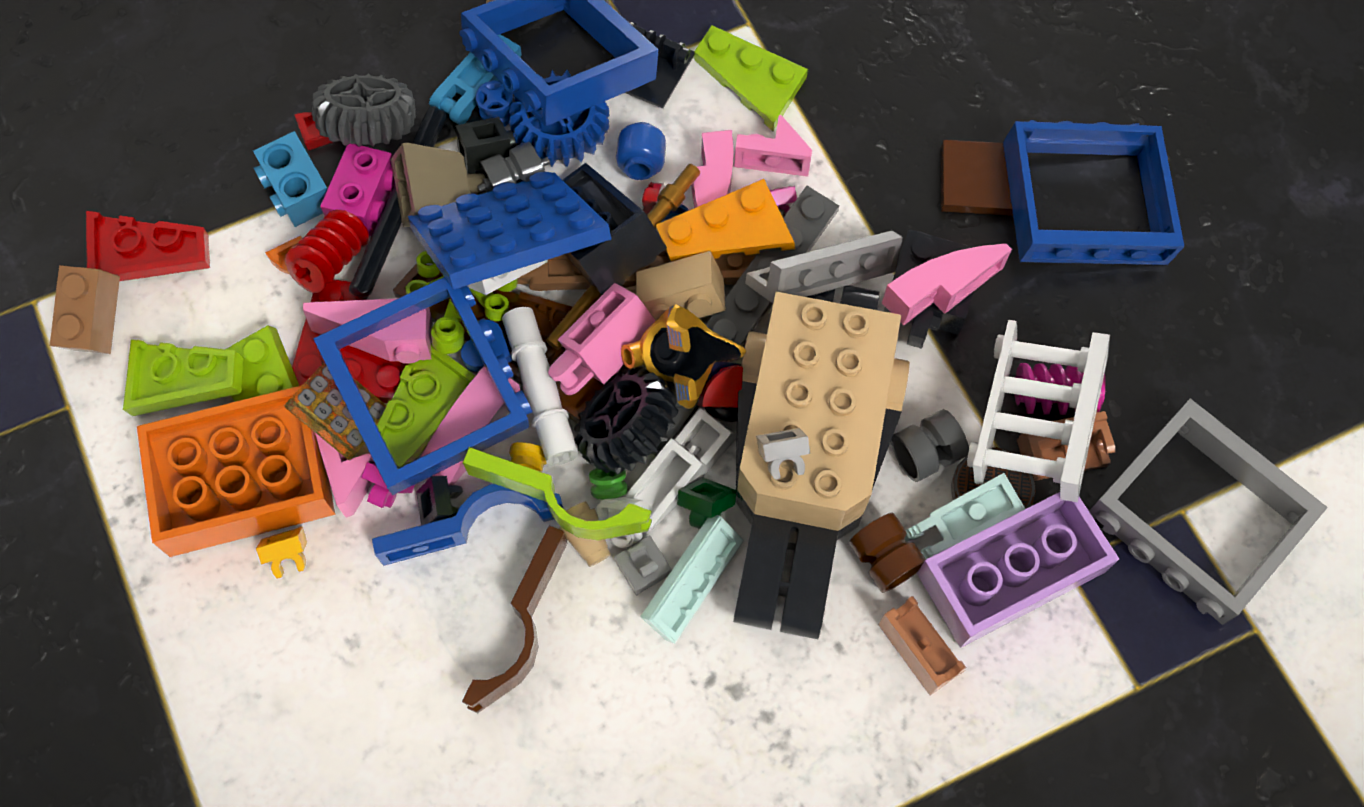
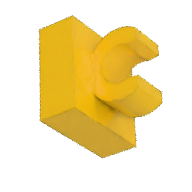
[256,526,308,579]

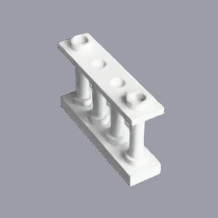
[967,320,1110,503]

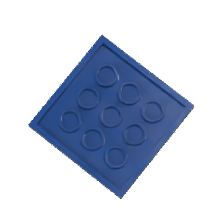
[408,172,611,290]

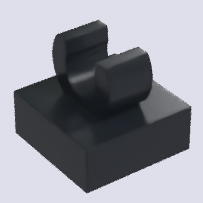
[416,476,463,525]

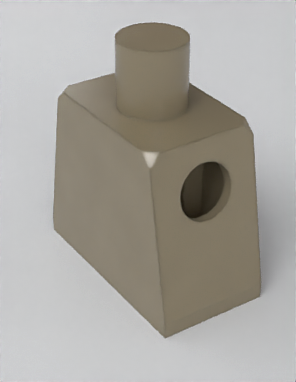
[391,143,486,227]

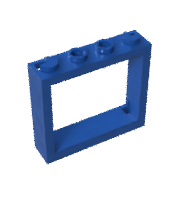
[459,0,659,127]
[1003,120,1185,265]
[313,277,532,495]

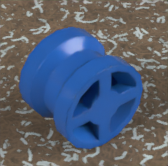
[476,80,514,127]

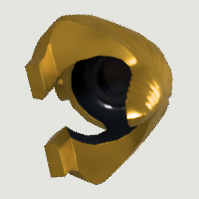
[621,304,746,409]

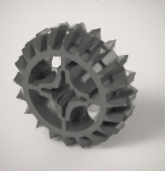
[312,73,416,147]

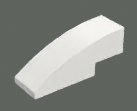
[624,408,736,529]

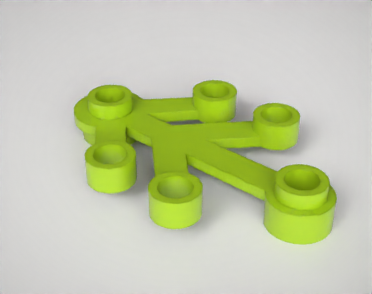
[406,251,518,354]

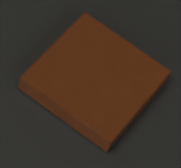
[941,140,1013,216]

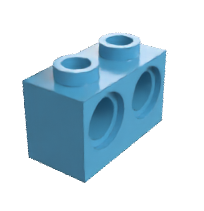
[253,131,328,227]

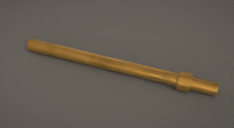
[546,164,701,350]

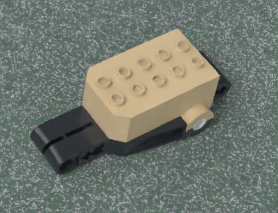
[733,285,910,640]

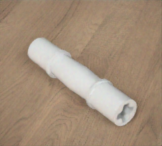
[502,307,579,466]

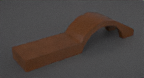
[462,525,568,714]

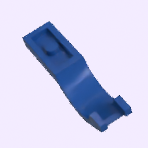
[372,484,563,566]

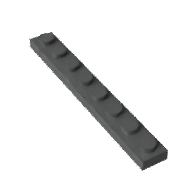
[651,185,840,456]

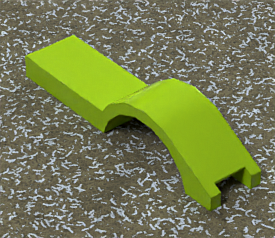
[463,447,652,540]

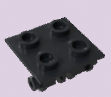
[609,22,694,109]

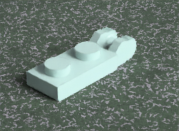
[905,473,1025,559]

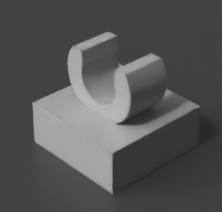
[756,428,811,480]
[614,535,672,595]

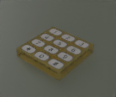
[284,362,386,461]

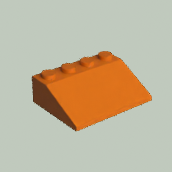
[137,385,336,557]

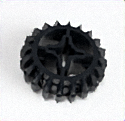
[573,368,679,475]

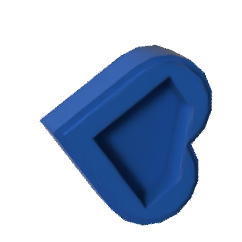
[461,320,512,372]

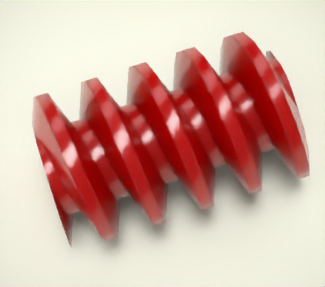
[285,209,369,293]

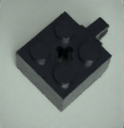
[883,229,974,349]

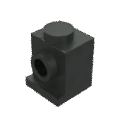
[455,117,516,174]

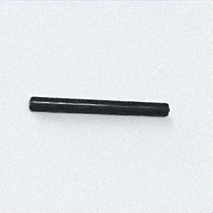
[349,106,447,299]

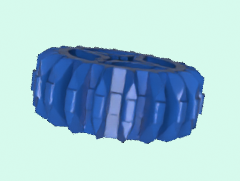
[509,70,610,167]

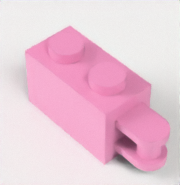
[548,283,656,395]

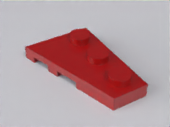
[86,211,210,281]

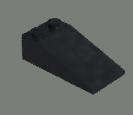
[563,163,667,295]

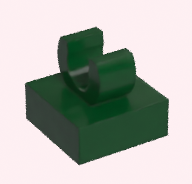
[677,477,737,529]

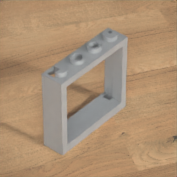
[1089,398,1328,625]

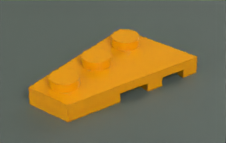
[656,179,796,262]

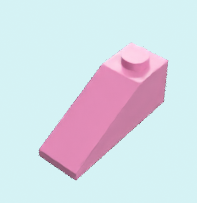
[303,298,432,363]

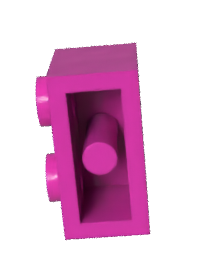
[320,144,395,236]

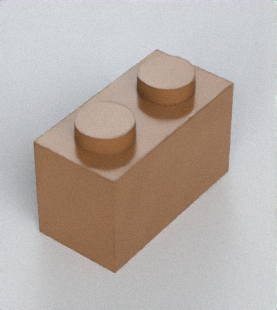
[49,265,120,354]

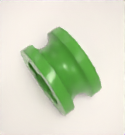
[589,468,628,500]

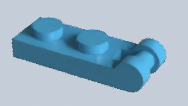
[429,34,522,125]

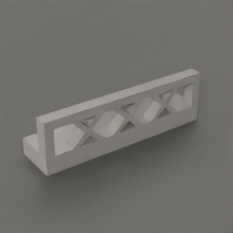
[745,231,903,303]

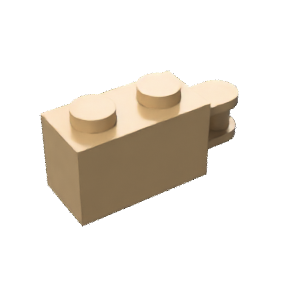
[625,251,725,320]

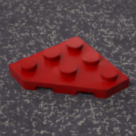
[292,279,409,404]

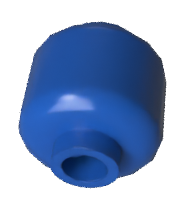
[616,122,666,180]

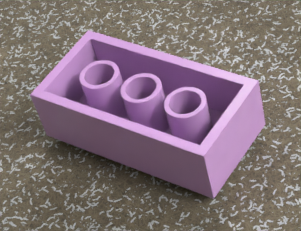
[917,492,1119,648]

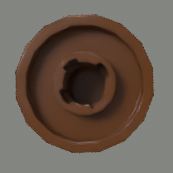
[849,513,926,593]

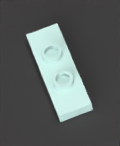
[640,515,744,644]

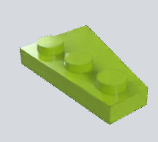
[694,25,808,131]
[377,343,476,468]

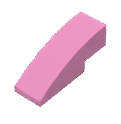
[691,130,734,208]
[882,244,1012,326]
[420,365,521,486]

